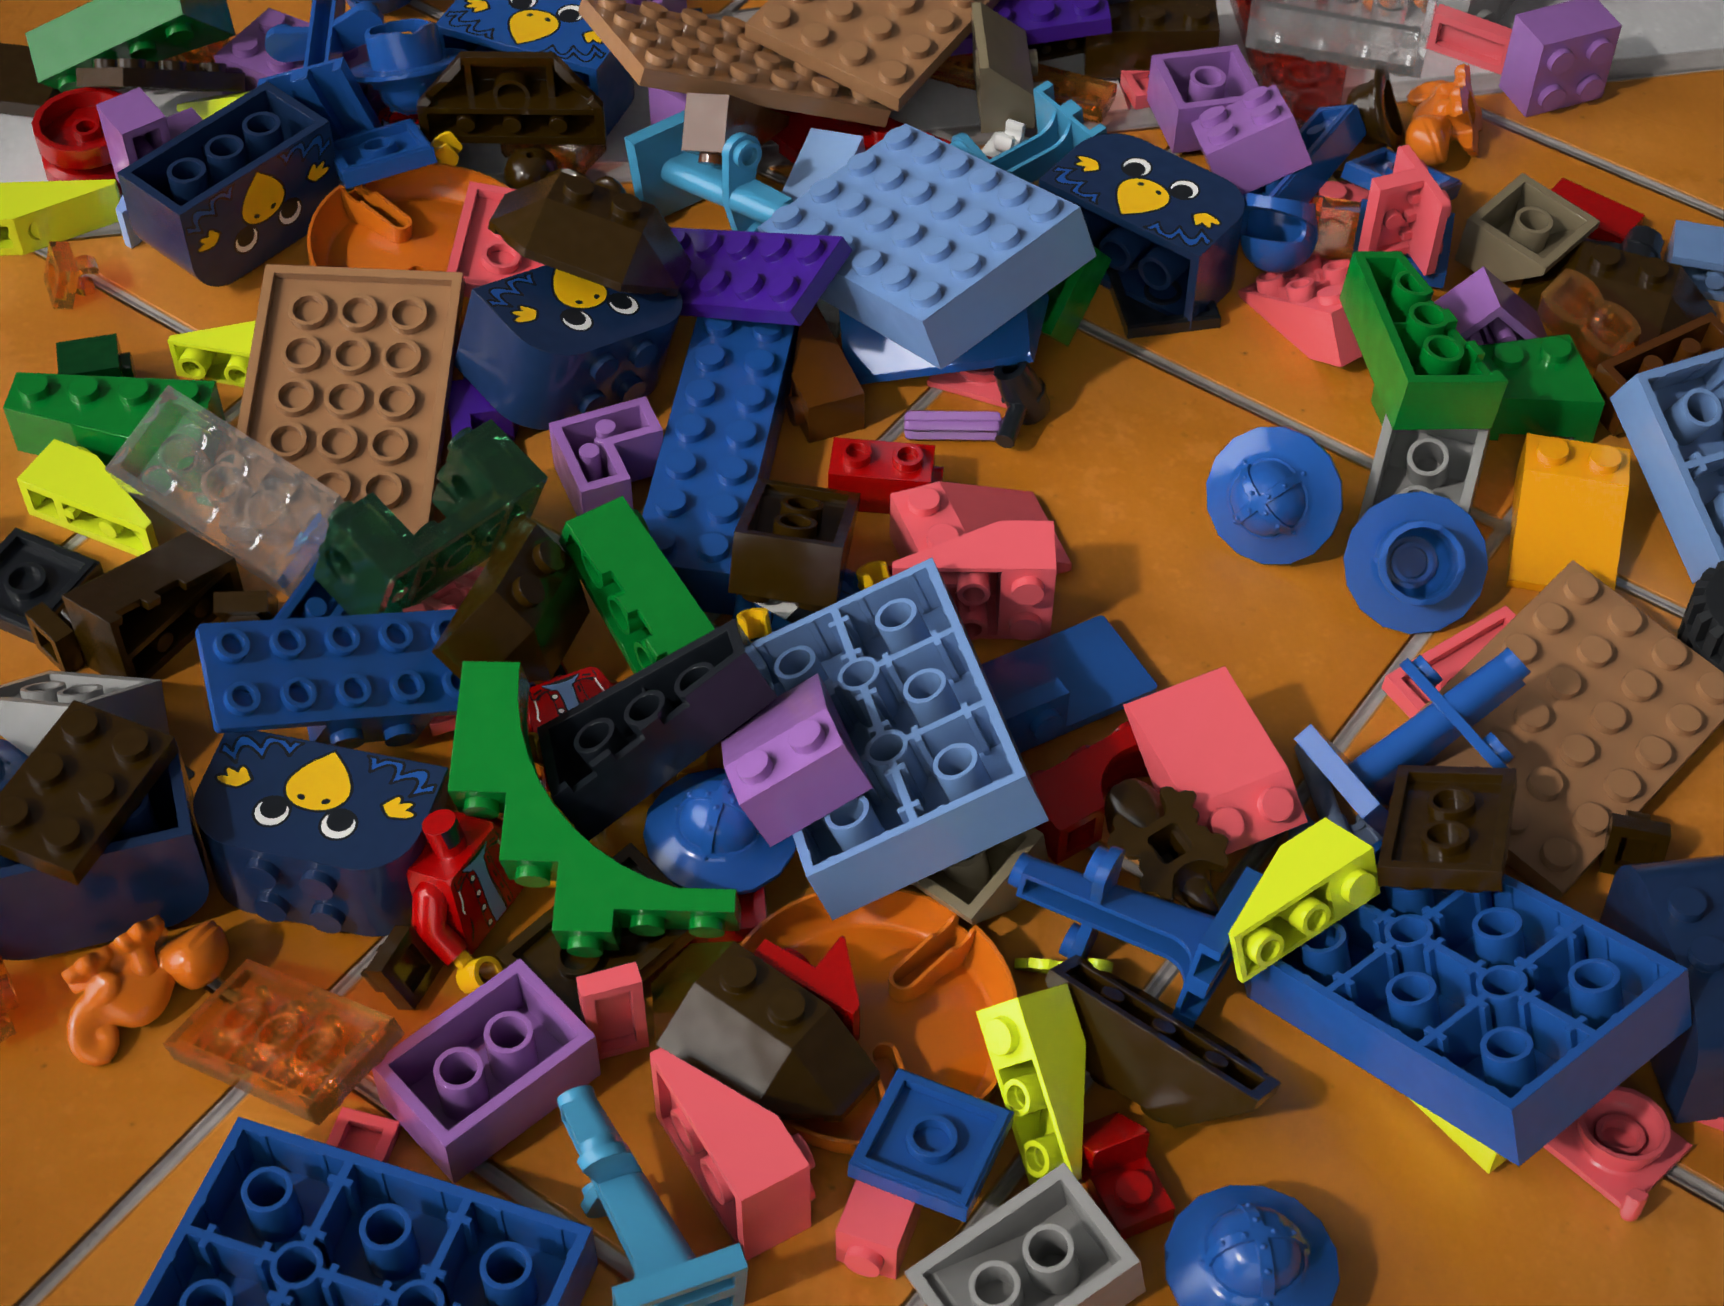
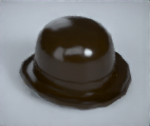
[1346,64,1405,152]

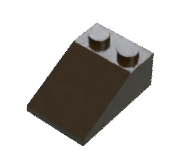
[728,478,861,611]

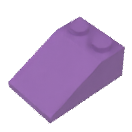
[721,673,873,847]

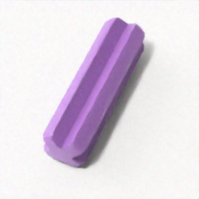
[904,410,1002,441]

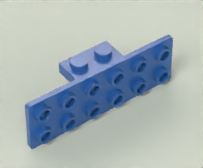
[195,609,536,749]
[981,615,1157,753]

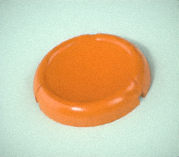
[307,163,509,345]
[740,888,1017,1155]

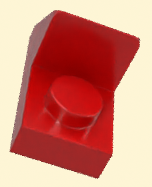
[753,935,860,1041]
[1081,1112,1175,1240]

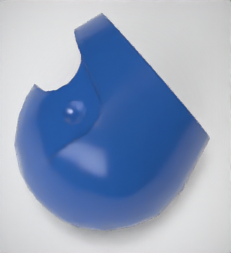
[1240,193,1318,273]

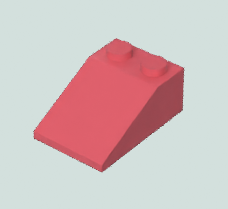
[889,481,1072,574]
[1123,666,1308,855]
[650,1047,816,1261]

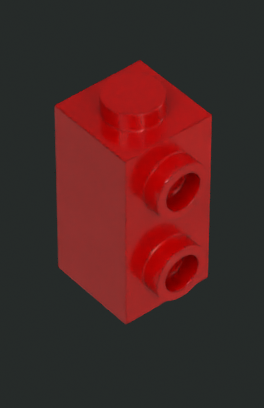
[828,437,944,514]

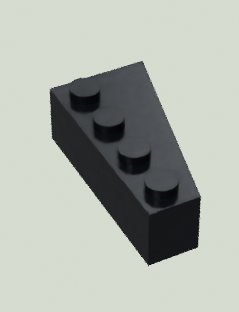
[537,618,777,841]

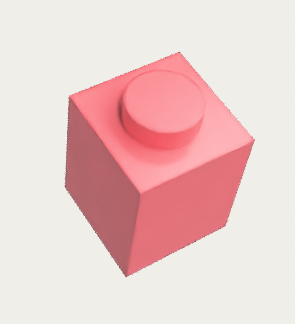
[836,1180,921,1280]

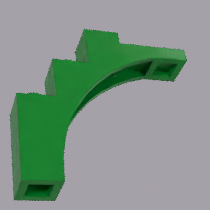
[448,661,742,958]

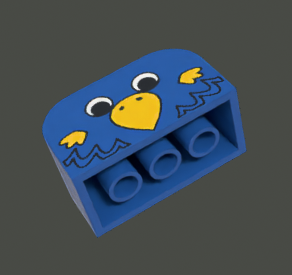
[436,0,635,136]

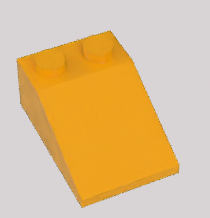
[1506,433,1631,592]

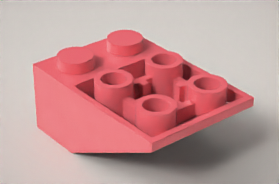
[1238,253,1362,367]
[892,520,1057,641]

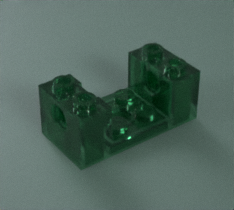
[313,419,548,615]

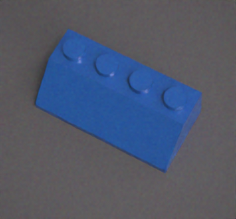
[839,293,1049,385]

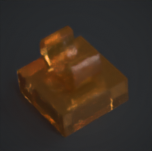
[43,241,99,309]

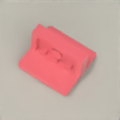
[1358,144,1452,276]

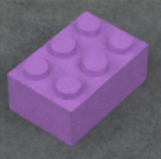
[370,958,601,1184]

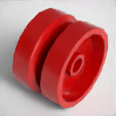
[31,87,123,195]

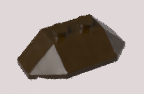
[417,51,607,145]
[488,171,692,297]
[1518,241,1717,349]
[431,514,590,685]
[651,941,880,1122]
[1045,954,1281,1128]

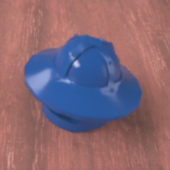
[350,18,466,116]
[1206,426,1343,564]
[1343,491,1488,634]
[643,768,796,896]
[1164,1185,1340,1306]

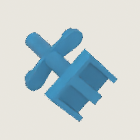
[950,80,1107,183]
[624,110,793,232]
[557,1085,748,1306]

